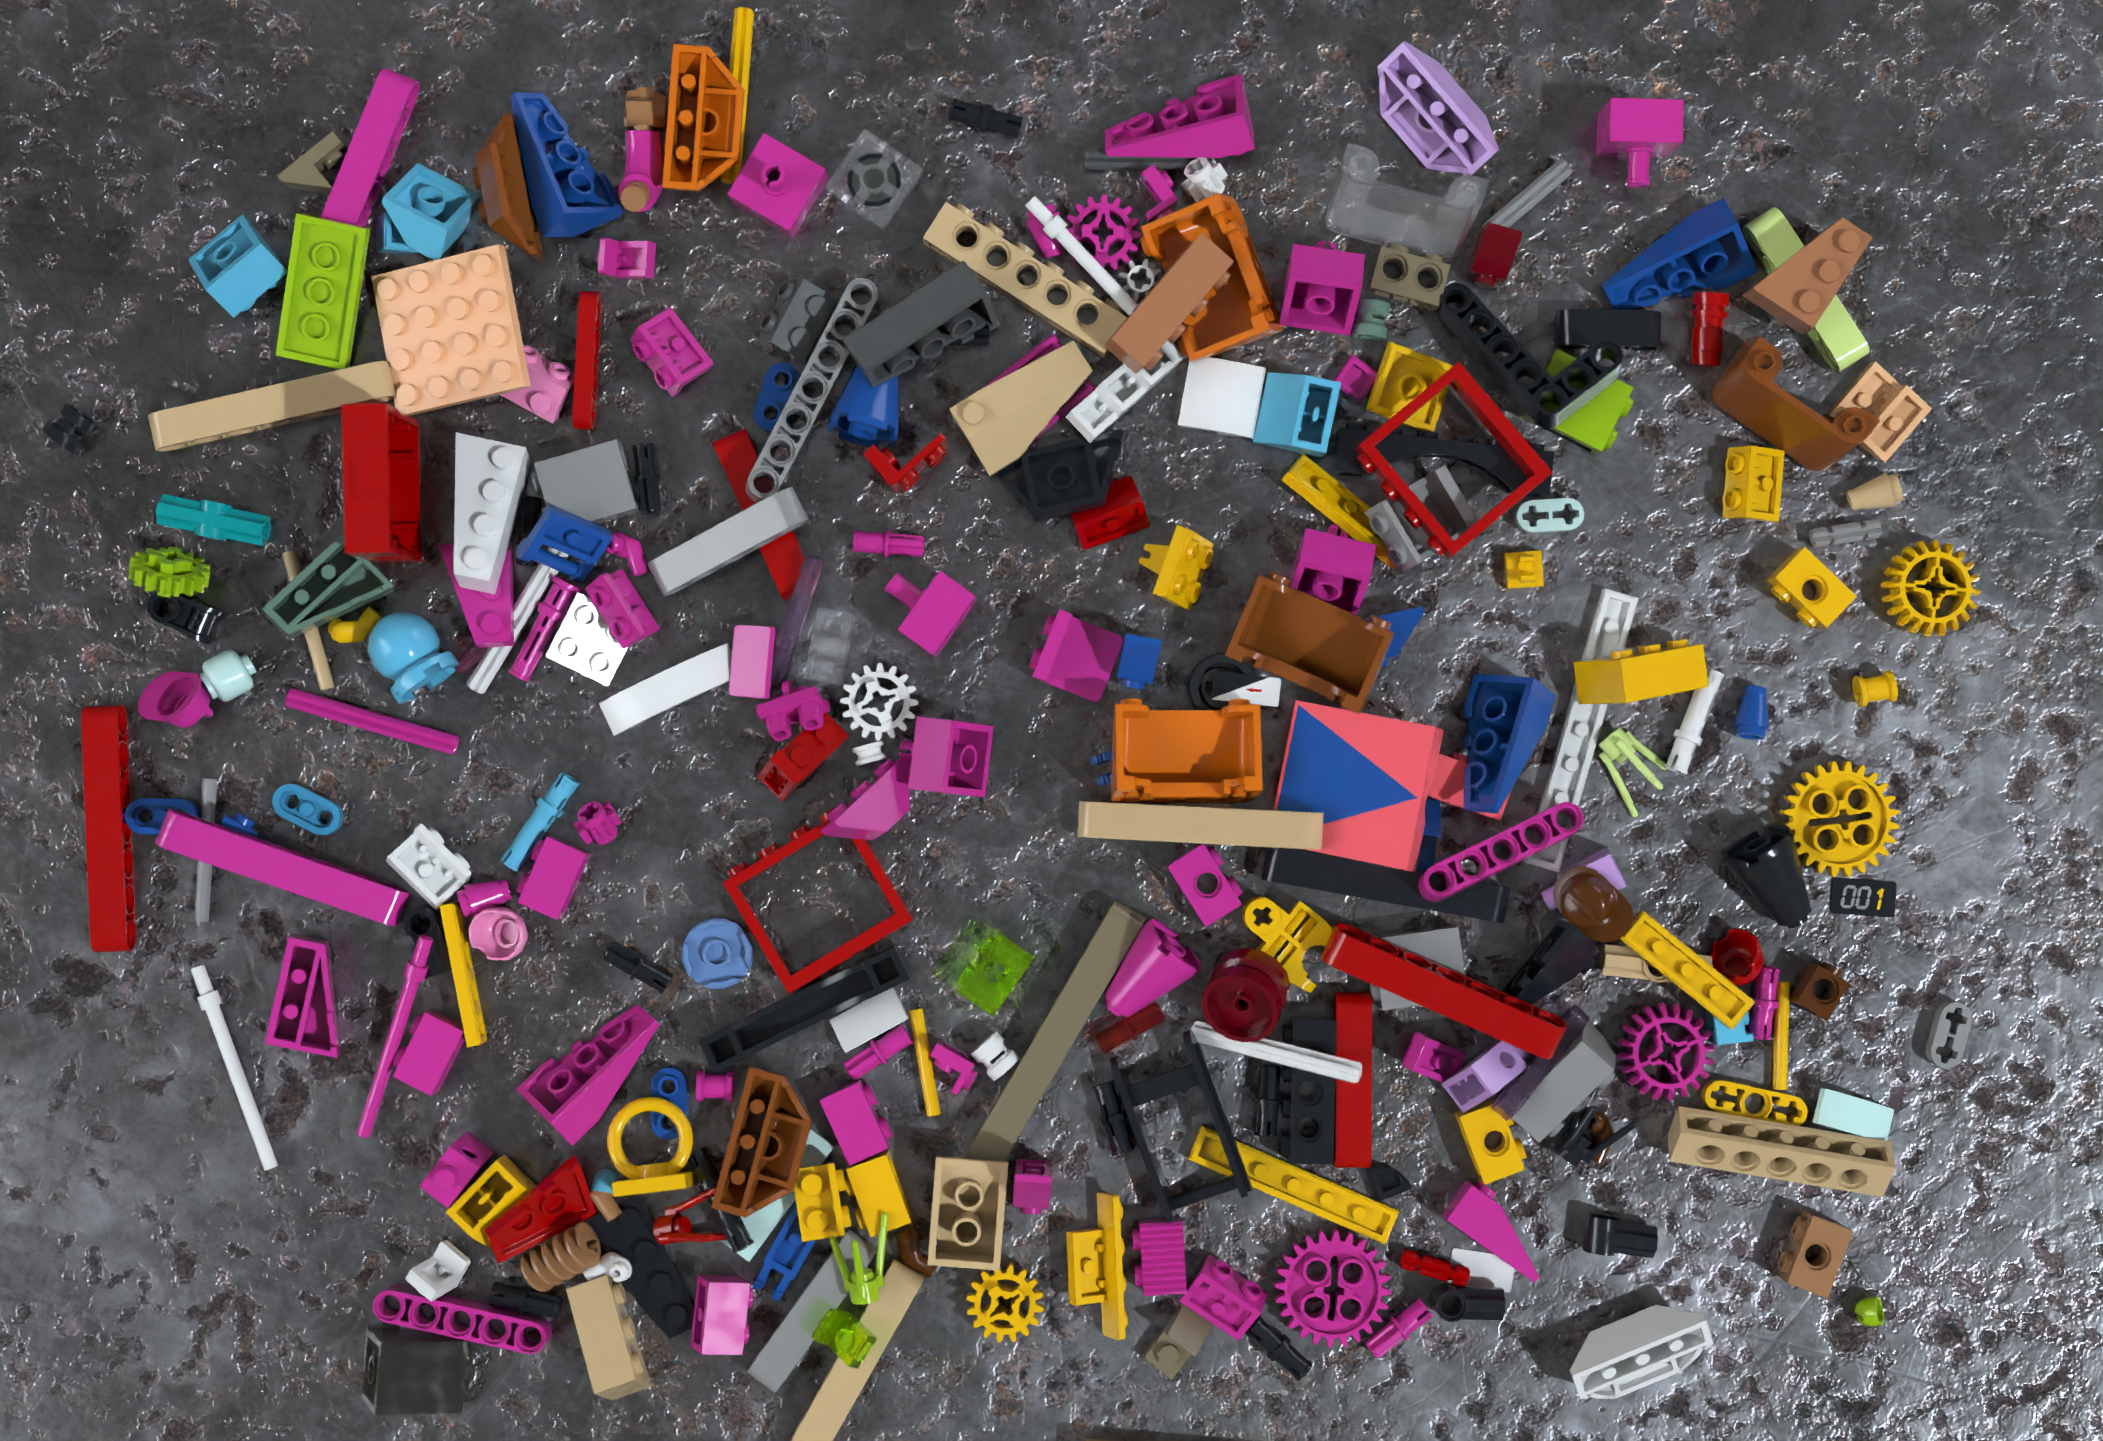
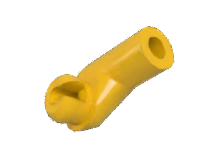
[328,606,383,643]

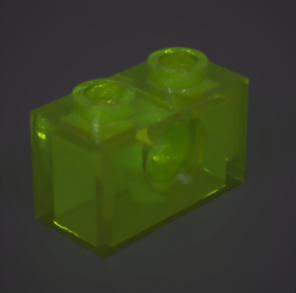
[957,931,1035,1017]

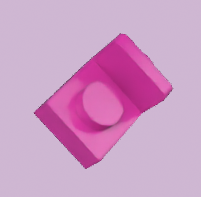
[930,1039,978,1095]

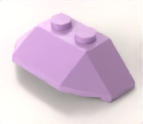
[1377,41,1499,175]

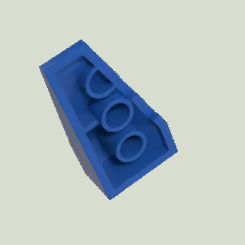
[510,92,623,237]
[1464,674,1556,814]

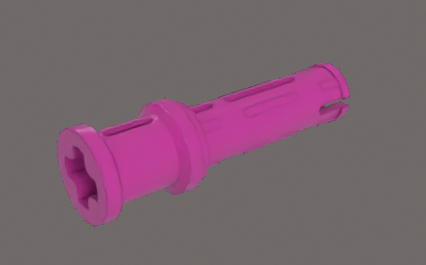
[508,575,582,682]

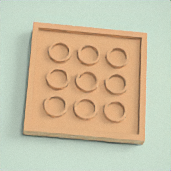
[371,244,531,416]

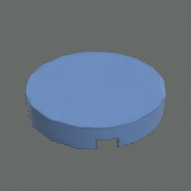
[682,918,754,989]

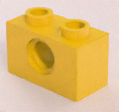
[1767,547,1857,629]
[1455,1098,1527,1185]

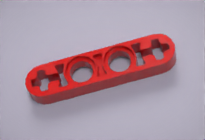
[573,291,601,430]

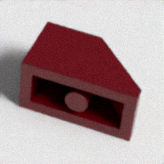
[1466,222,1523,288]

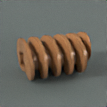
[520,1221,601,1292]

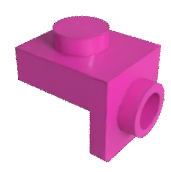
[1141,164,1178,224]
[597,238,656,279]

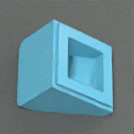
[376,213,418,253]

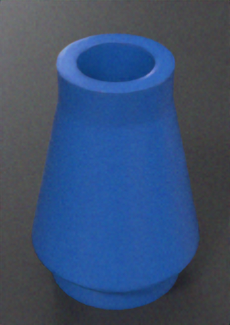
[1733,685,1770,740]

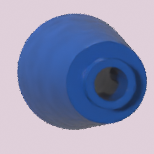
[827,364,899,447]

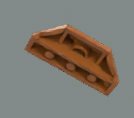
[472,113,544,261]
[711,1067,813,1218]

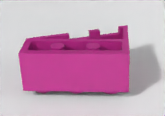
[265,933,341,1058]

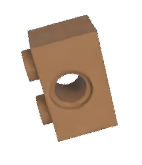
[1778,1210,1854,1299]

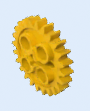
[1780,761,1900,877]

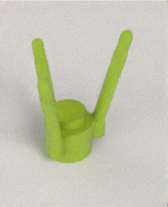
[829,1212,888,1305]

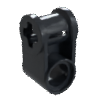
[146,592,223,644]

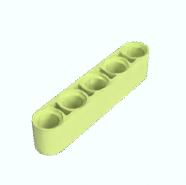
[1742,207,1870,373]

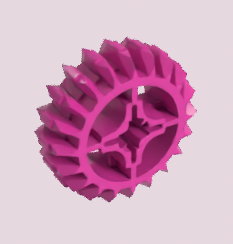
[1616,1003,1715,1100]

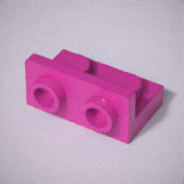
[630,307,714,397]
[585,569,660,649]
[1179,1255,1267,1341]

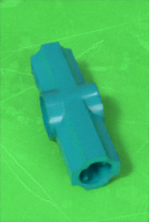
[155,494,272,547]

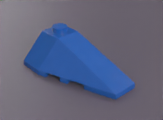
[1602,198,1758,310]

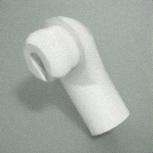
[583,1252,632,1282]

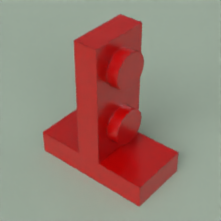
[758,713,849,802]

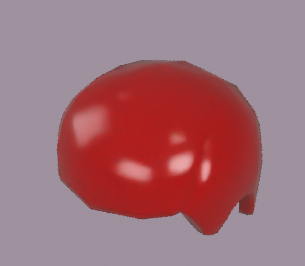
[1710,928,1764,985]

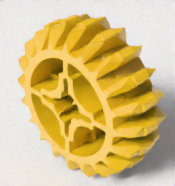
[1880,540,1981,637]

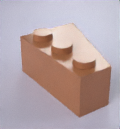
[1742,217,1873,335]

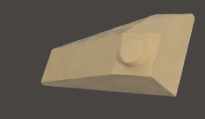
[949,340,1093,476]

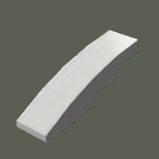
[1066,334,1185,443]

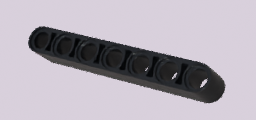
[1261,847,1510,923]

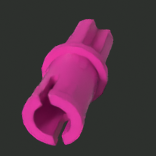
[853,529,925,558]
[844,1024,913,1080]
[1366,1298,1433,1358]

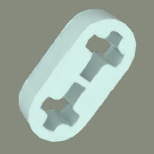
[1514,498,1585,534]

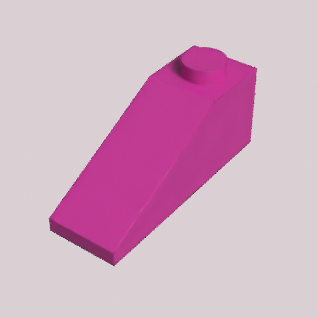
[1013,1159,1052,1214]
[1442,1180,1539,1283]

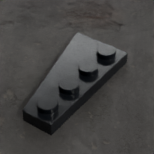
[575,1194,695,1339]

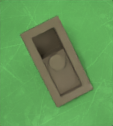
[277,131,348,193]
[1143,1304,1213,1380]

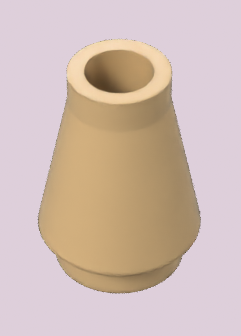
[1846,472,1904,511]

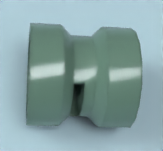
[1351,299,1390,341]

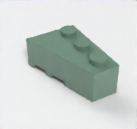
[262,534,394,640]

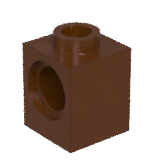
[1789,961,1850,1021]

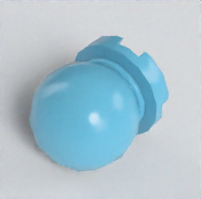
[367,611,459,704]

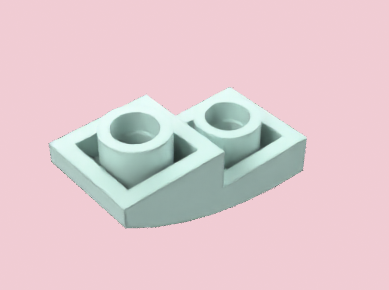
[1812,1088,1894,1141]

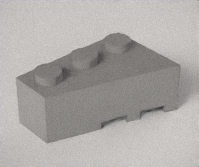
[1507,1018,1616,1143]

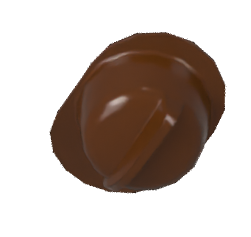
[1553,866,1633,942]

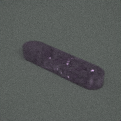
[1492,1005,1590,1121]

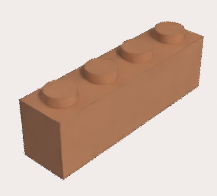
[1104,233,1234,374]

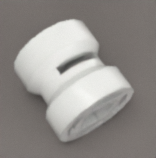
[970,1031,1020,1082]

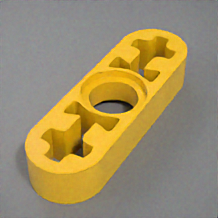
[1701,1078,1808,1126]

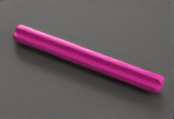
[285,688,459,754]

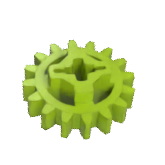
[128,547,211,597]

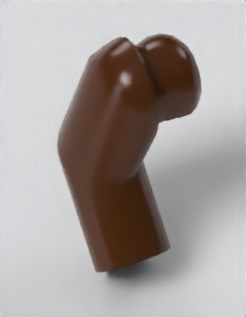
[1586,1111,1615,1165]
[896,1226,936,1278]

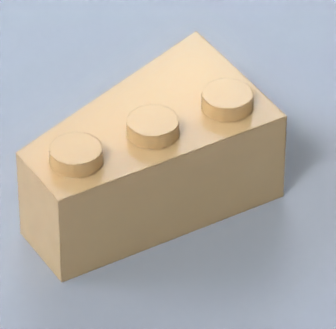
[566,1275,652,1400]

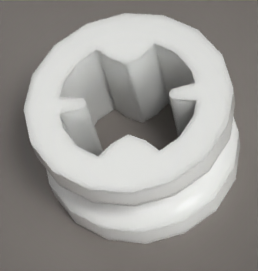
[852,741,887,766]

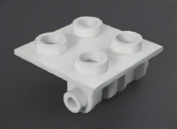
[545,592,628,686]

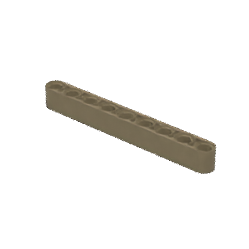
[963,899,1146,1161]

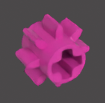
[573,801,622,845]

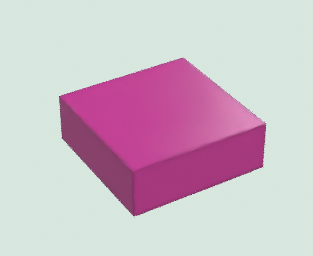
[1333,354,1378,405]

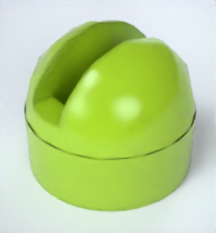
[1854,1296,1884,1327]

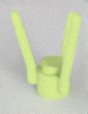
[1598,727,1667,818]

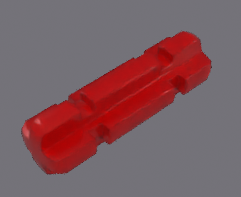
[1399,1249,1470,1287]

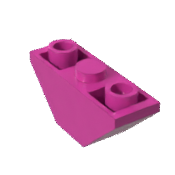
[820,755,910,840]

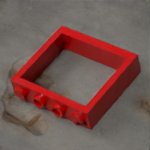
[1355,362,1553,560]
[722,807,914,994]

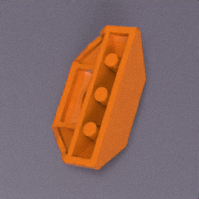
[662,44,745,192]

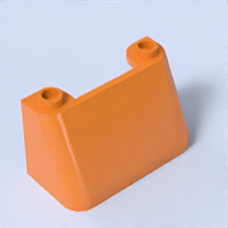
[1140,193,1283,362]
[1111,698,1263,803]

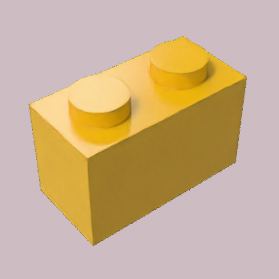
[844,1150,913,1238]

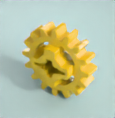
[966,1262,1044,1343]

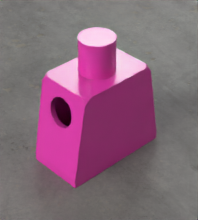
[420,1131,495,1208]

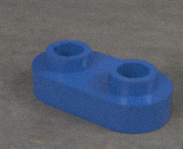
[754,362,800,433]
[125,798,201,834]
[651,1066,689,1140]

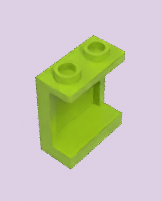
[1519,349,1634,455]

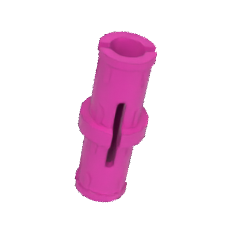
[1749,966,1780,1040]

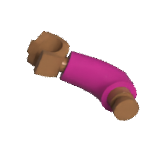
[618,87,667,212]

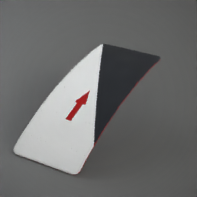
[1211,671,1281,707]

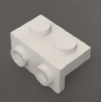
[386,823,472,911]

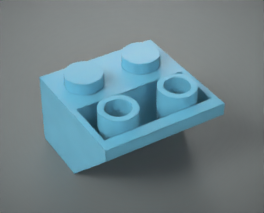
[1252,372,1341,458]

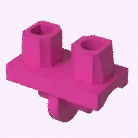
[756,679,830,742]

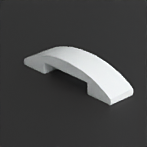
[599,643,732,736]

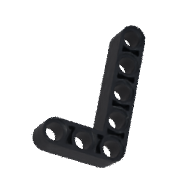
[1439,283,1623,428]

